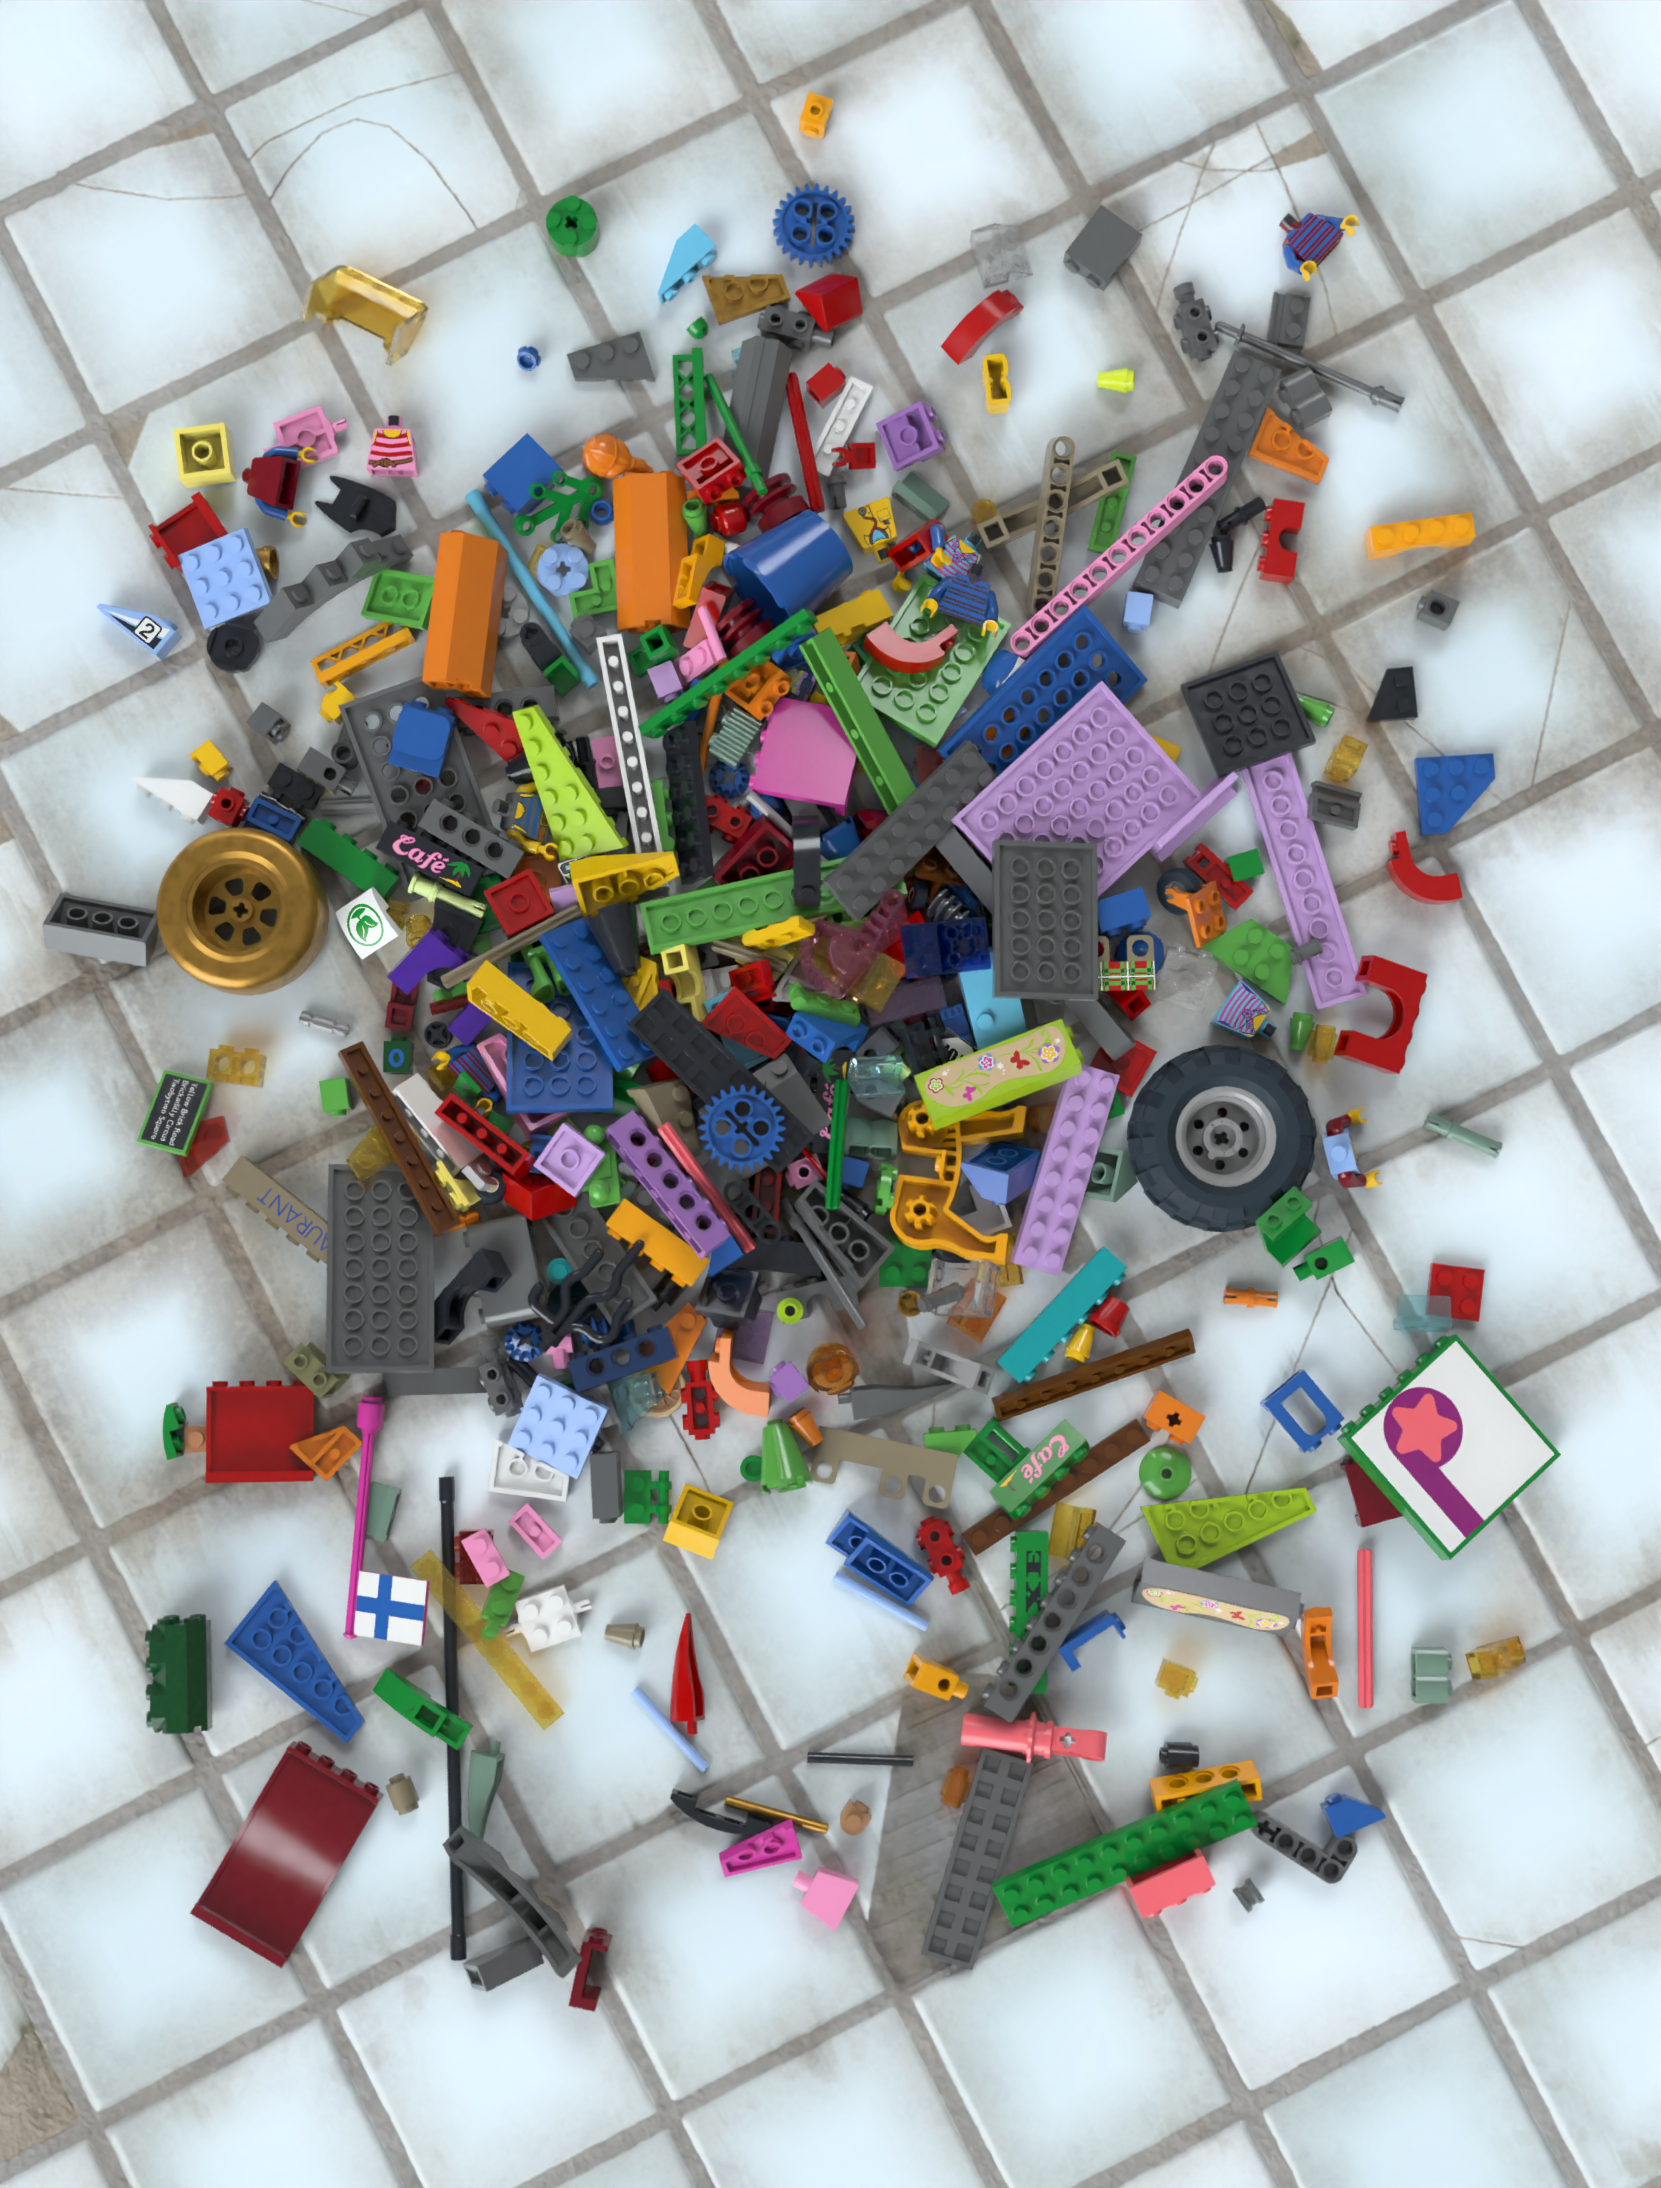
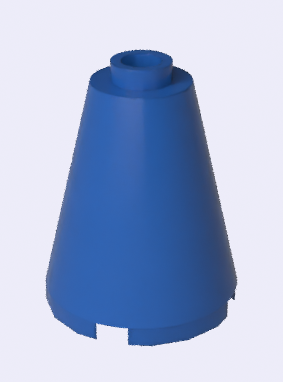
[820,816,861,861]

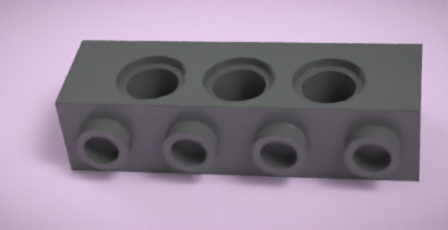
[453,685,560,736]
[418,797,527,879]

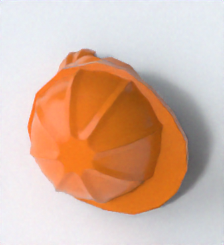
[582,433,653,478]

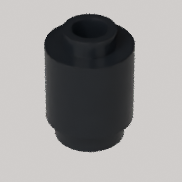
[1159,1742,1199,1770]

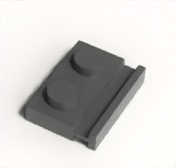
[1266,292,1311,349]
[1307,781,1362,831]

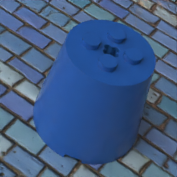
[723,510,853,626]

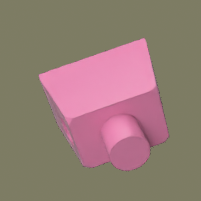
[792,1866,859,1931]

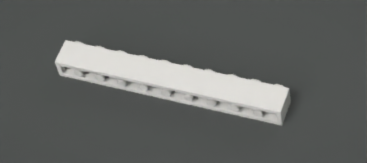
[596,633,670,895]

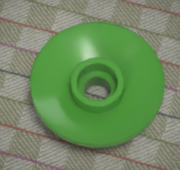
[1139,1447,1191,1499]

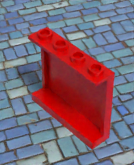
[205,1380,314,1483]

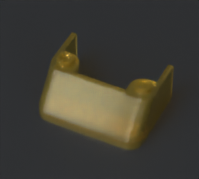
[299,265,428,366]

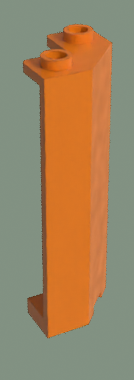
[613,471,690,635]
[422,530,508,698]

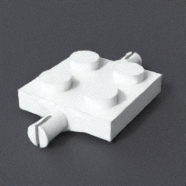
[504,1584,592,1652]

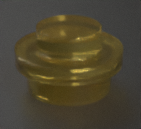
[972,499,997,524]

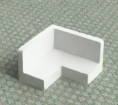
[959,1185,1012,1236]

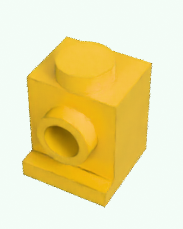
[318,680,357,725]
[189,740,233,783]

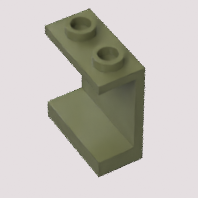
[282,1342,349,1399]

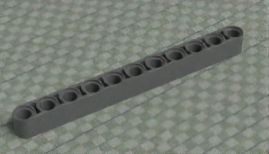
[935,825,1136,1061]

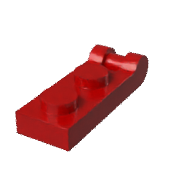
[1183,843,1254,911]

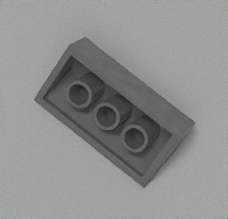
[43,893,159,967]

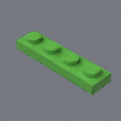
[1087,451,1137,554]

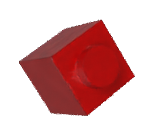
[806,363,846,409]

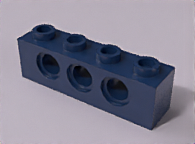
[567,1324,680,1393]

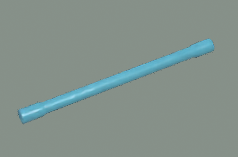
[465,489,600,690]

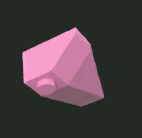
[477,1033,571,1141]

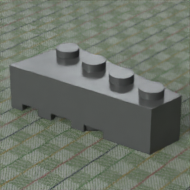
[793,1179,896,1292]

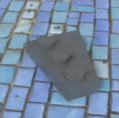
[567,331,656,382]

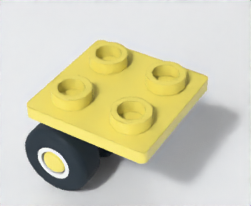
[434,1160,506,1213]

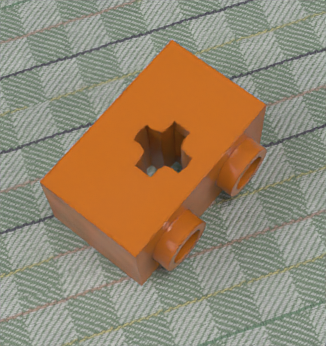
[1142,1390,1206,1446]

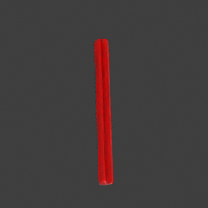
[786,372,825,514]

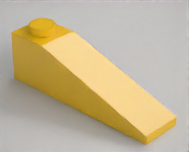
[569,851,680,918]

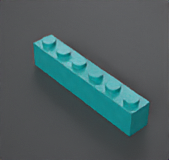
[996,1246,1127,1383]

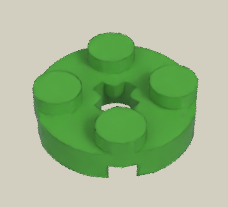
[873,1163,898,1216]

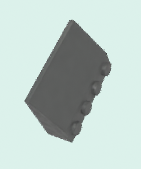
[697,1053,832,1181]

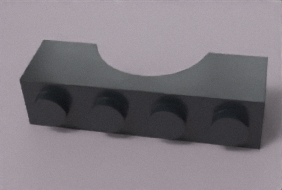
[434,1248,512,1345]

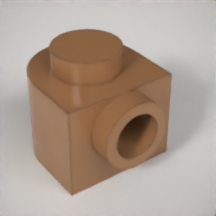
[840,1800,872,1835]

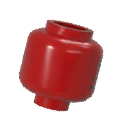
[710,500,750,537]

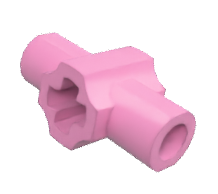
[547,1332,574,1370]

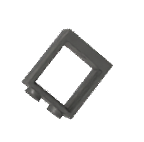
[590,1451,623,1524]

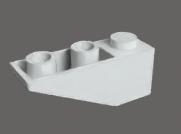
[131,777,214,825]

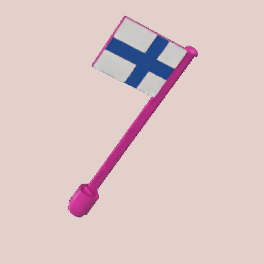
[343,1395,430,1646]

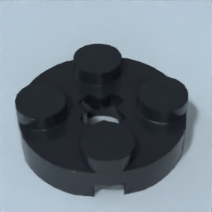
[207,621,260,674]

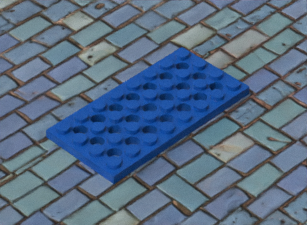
[936,605,1148,776]

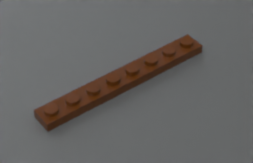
[338,1041,462,1236]
[991,1328,1196,1422]
[961,1418,1151,1556]

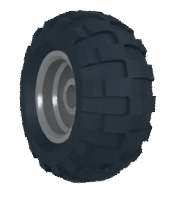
[1127,1044,1317,1232]

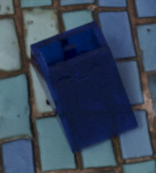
[900,916,991,979]

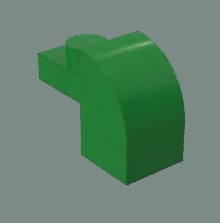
[626,624,679,678]

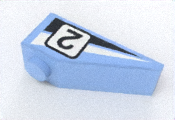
[97,603,181,660]

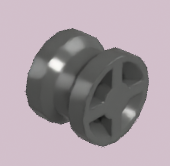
[1232,1878,1265,1913]

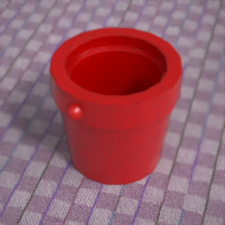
[1088,1295,1130,1338]

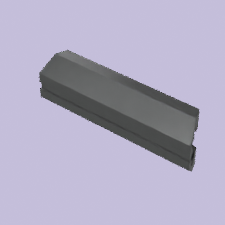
[723,336,793,488]

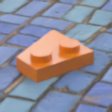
[289,1425,363,1482]

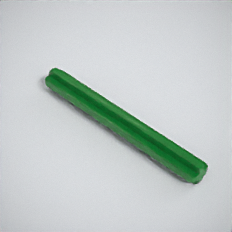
[825,1079,849,1210]

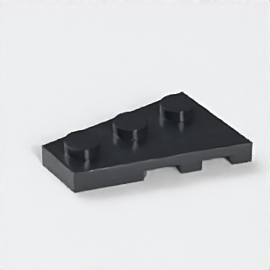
[427,899,483,992]

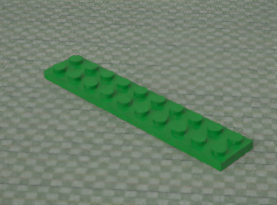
[991,1778,1258,1928]

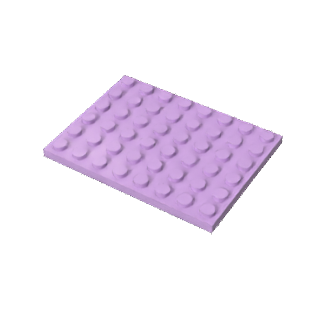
[951,681,1204,897]

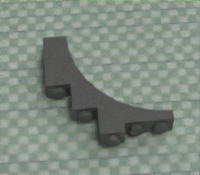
[254,534,414,643]
[442,1825,582,1979]

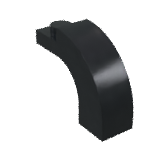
[792,815,821,907]

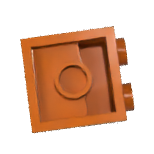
[724,661,793,721]

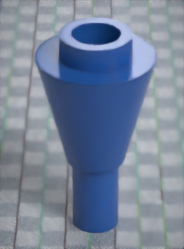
[945,882,977,909]

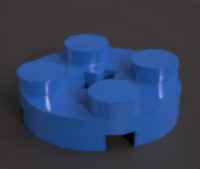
[771,626,818,670]

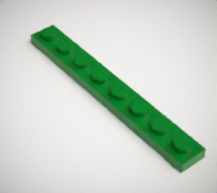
[638,608,818,739]

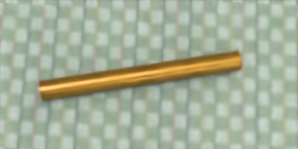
[724,1795,829,1834]

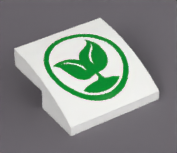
[335,887,402,959]

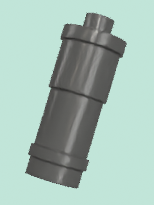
[917,1282,965,1313]

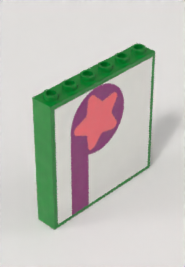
[1337,1334,1561,1560]

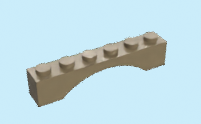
[977,459,1129,553]

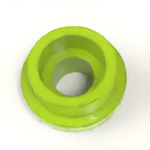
[777,1298,803,1324]

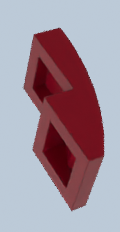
[385,982,420,1032]

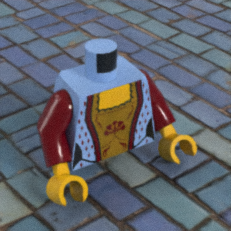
[1322,1108,1383,1189]

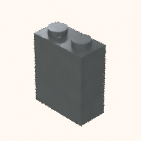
[1063,205,1142,291]

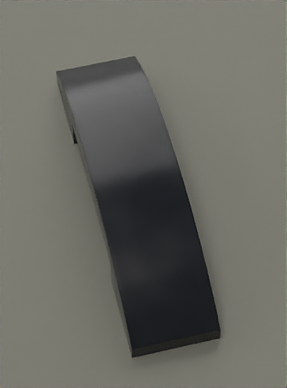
[670,1788,774,1835]

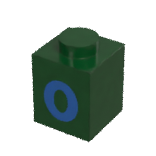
[383,1036,414,1074]

